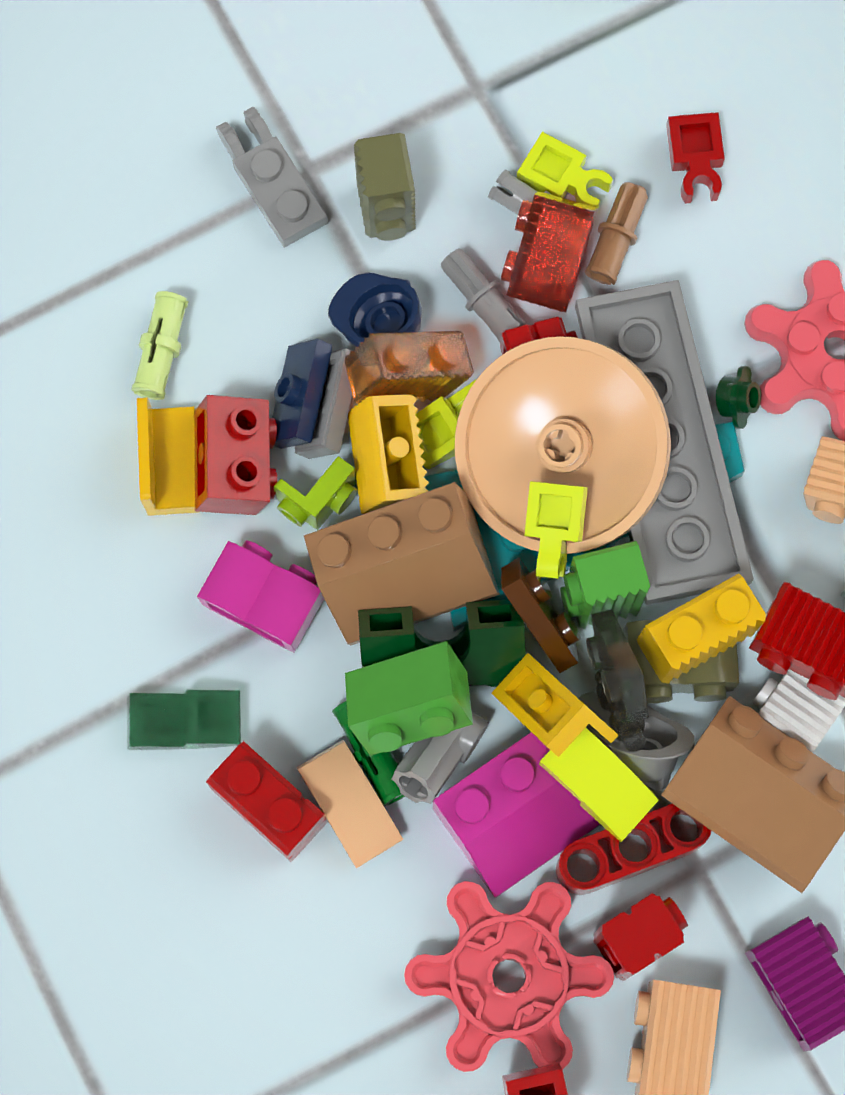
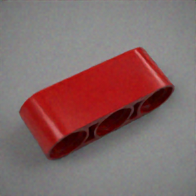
[556,803,711,895]

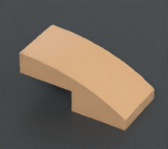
[297,740,403,868]

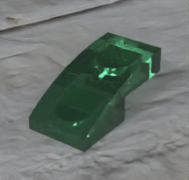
[127,690,241,750]

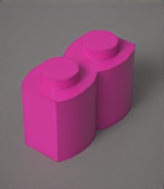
[197,540,324,653]

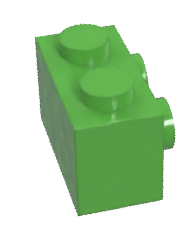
[345,641,473,756]

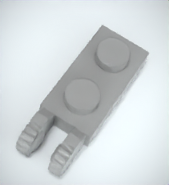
[216,107,328,248]

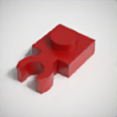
[666,112,725,204]

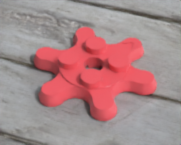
[744,260,845,441]
[404,881,614,1072]

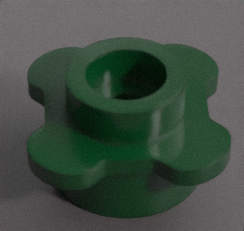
[716,366,761,429]

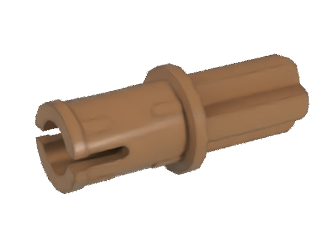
[585,182,648,285]

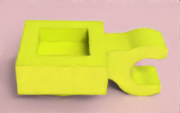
[524,481,588,579]

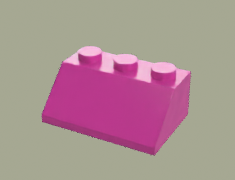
[433,732,601,898]

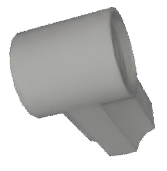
[392,712,489,804]

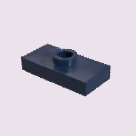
[272,338,332,449]

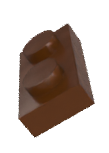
[501,557,581,673]

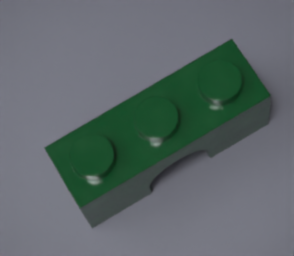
[358,599,526,687]

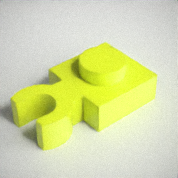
[516,132,613,213]

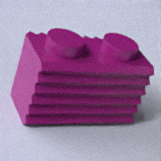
[745,916,845,1052]

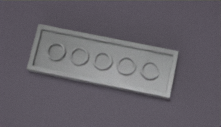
[575,280,754,605]

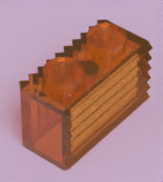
[345,331,474,404]

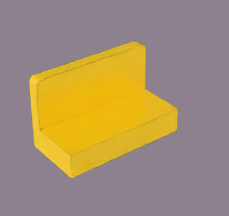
[137,397,199,516]
[491,653,619,757]

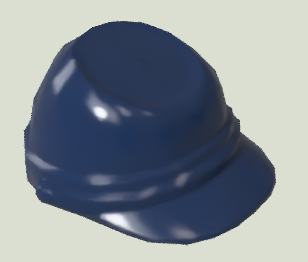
[328,273,422,356]

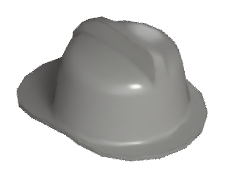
[578,691,695,791]

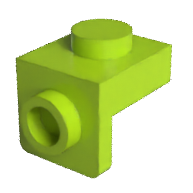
[274,456,358,531]

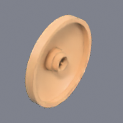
[455,337,671,554]

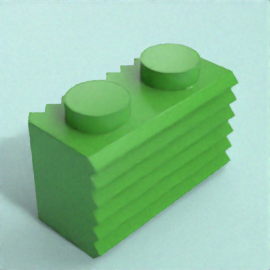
[560,541,650,630]

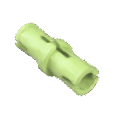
[131,291,189,400]

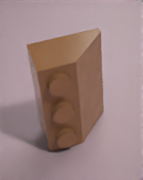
[304,482,500,646]
[661,696,845,893]

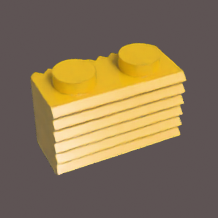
[348,394,429,514]
[636,573,766,684]

